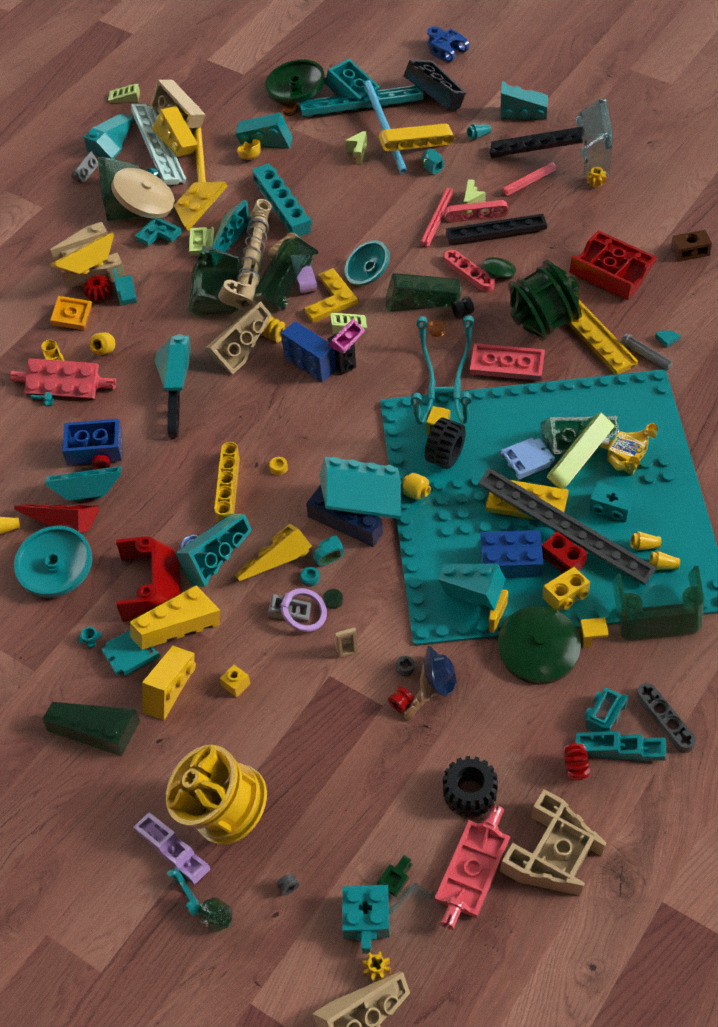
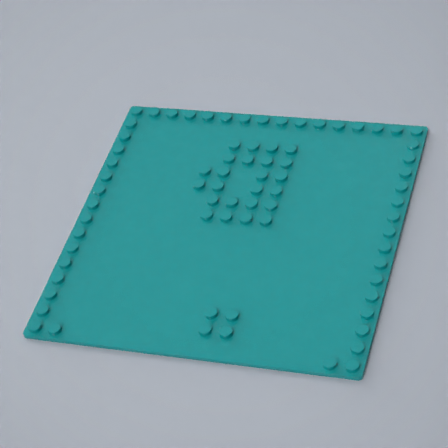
[380,370,718,646]

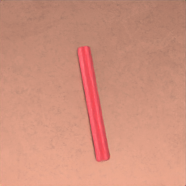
[421,188,453,247]

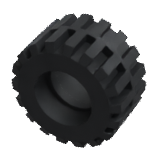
[425,417,466,469]
[443,756,498,817]

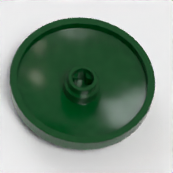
[265,59,325,104]
[498,606,581,684]

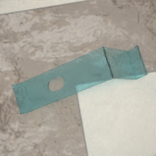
[389,882,434,915]

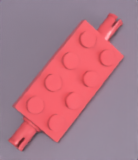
[10,358,116,399]
[435,804,510,930]

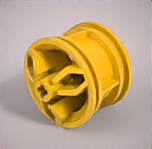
[166,745,267,845]

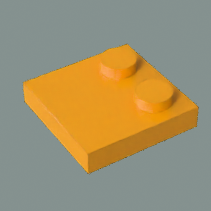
[50,296,92,331]

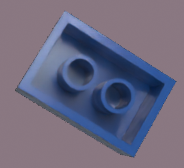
[281,321,337,382]
[62,419,123,465]
[480,530,543,578]

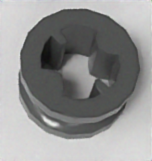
[396,656,415,676]
[276,873,299,895]

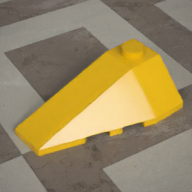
[234,523,312,581]

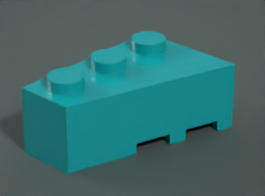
[500,81,548,120]
[235,112,293,149]
[438,564,506,611]

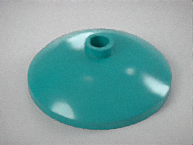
[345,240,390,286]

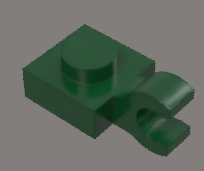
[377,855,412,897]

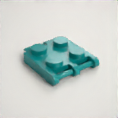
[101,630,160,676]

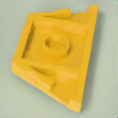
[174,181,228,231]

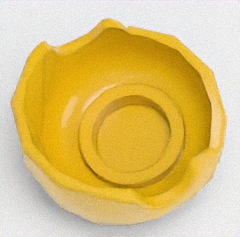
[237,139,261,160]

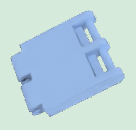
[499,438,555,479]

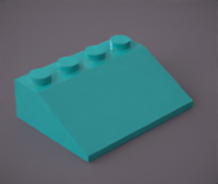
[319,457,401,519]

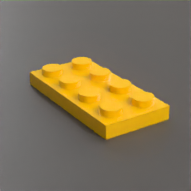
[486,480,569,520]

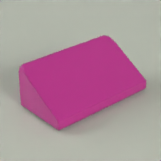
[327,319,365,354]

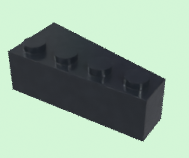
[403,60,466,110]

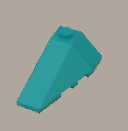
[209,200,250,266]

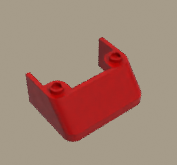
[116,536,181,622]

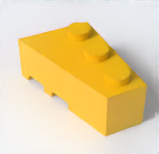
[151,106,198,157]
[142,646,196,721]

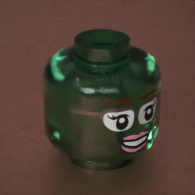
[198,897,232,932]

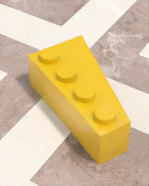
[130,585,220,650]

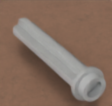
[621,334,673,370]

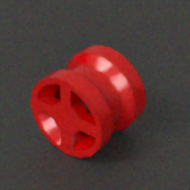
[388,686,414,713]

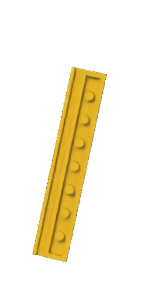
[566,300,638,374]

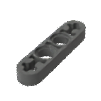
[637,683,696,753]

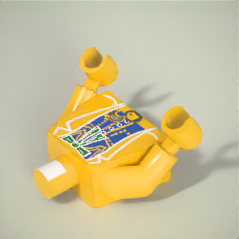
[600,423,658,475]

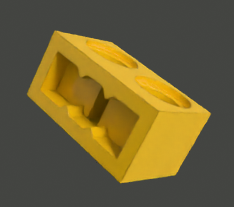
[542,567,590,612]

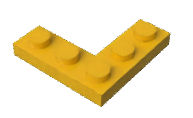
[304,268,358,323]

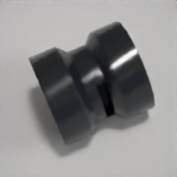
[451,296,474,318]

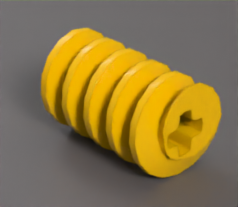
[260,316,285,343]

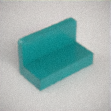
[113,268,137,306]

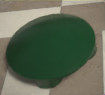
[483,257,516,279]

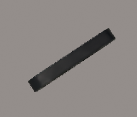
[167,391,180,438]

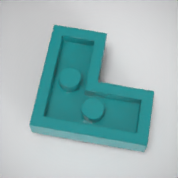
[135,218,182,246]

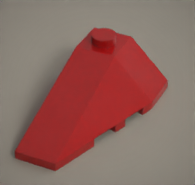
[14,504,99,534]

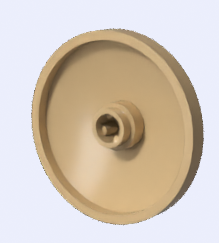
[111,168,175,219]

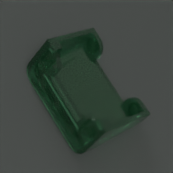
[98,157,143,221]
[188,245,243,315]

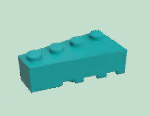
[176,514,252,587]

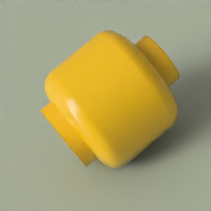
[89,332,116,356]
[401,473,431,500]

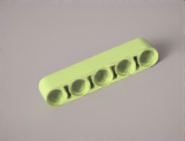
[547,412,615,489]

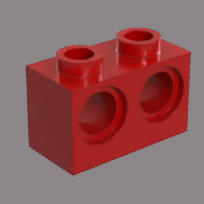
[542,531,587,573]

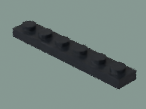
[489,126,585,158]
[446,214,547,245]

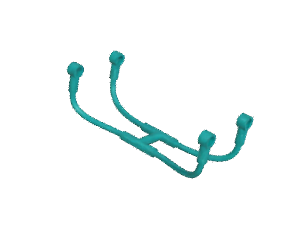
[410,316,474,424]

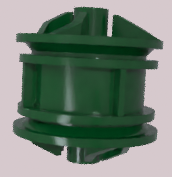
[508,260,582,341]

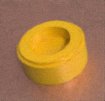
[269,457,288,475]

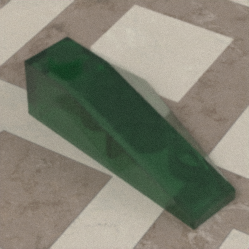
[541,416,619,455]

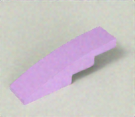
[133,812,211,885]

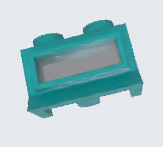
[584,687,629,732]

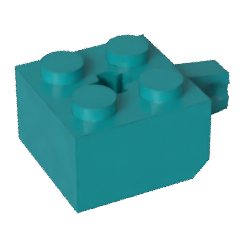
[342,885,390,954]

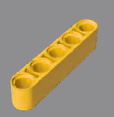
[378,124,455,151]
[214,442,240,523]

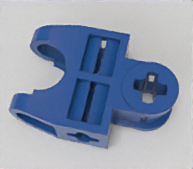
[427,26,470,62]

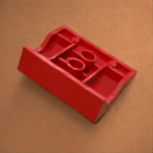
[569,230,657,300]

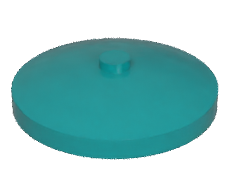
[14,526,93,598]

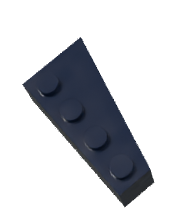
[306,484,383,547]

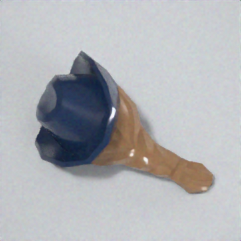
[404,646,457,721]

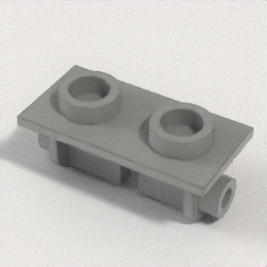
[71,151,99,183]

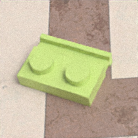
[189,227,215,256]

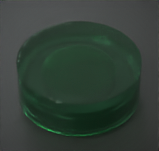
[323,589,343,609]

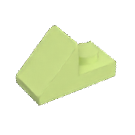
[345,131,367,164]
[464,179,486,214]

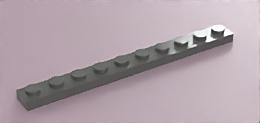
[478,468,656,586]

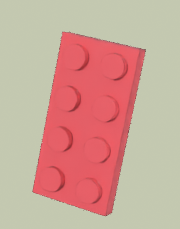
[470,343,545,381]

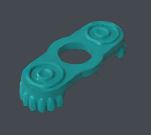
[167,867,201,916]

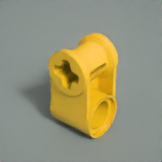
[41,340,64,361]

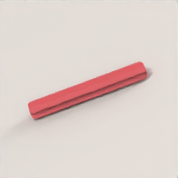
[503,162,557,196]

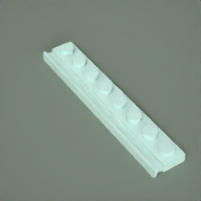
[131,104,186,185]

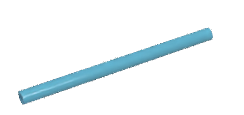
[364,80,407,174]

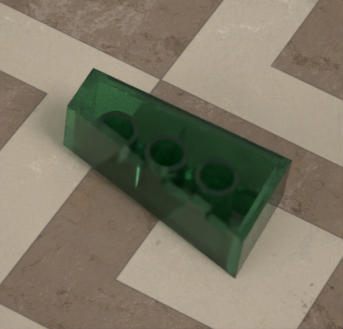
[385,273,462,312]
[42,702,140,756]

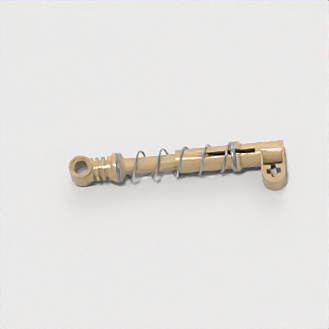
[218,199,272,310]

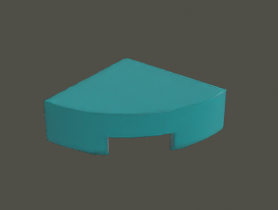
[655,330,681,348]

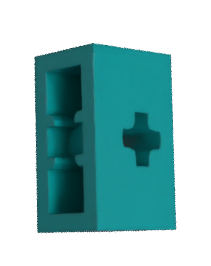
[589,482,635,522]

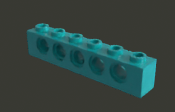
[252,163,312,237]

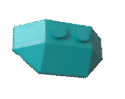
[45,466,122,502]

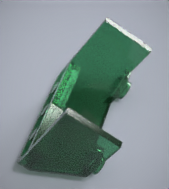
[254,236,319,311]
[612,566,704,641]

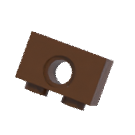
[671,230,712,262]

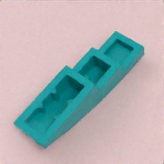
[576,731,666,761]

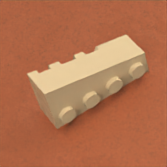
[149,80,206,128]

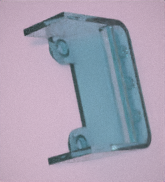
[576,98,613,176]

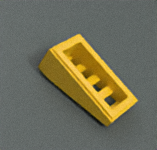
[489,589,508,633]

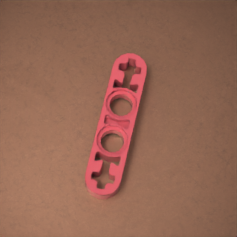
[444,200,509,222]
[444,250,495,292]

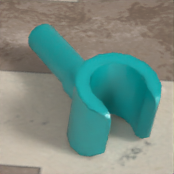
[31,392,54,406]

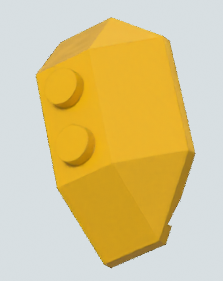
[50,233,114,276]

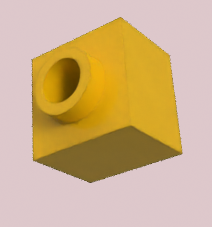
[220,665,251,698]

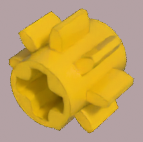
[586,167,607,188]
[362,951,391,983]

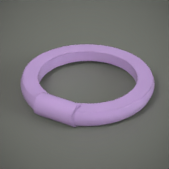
[280,588,327,632]

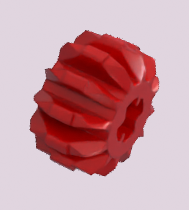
[83,274,112,303]
[563,743,590,781]

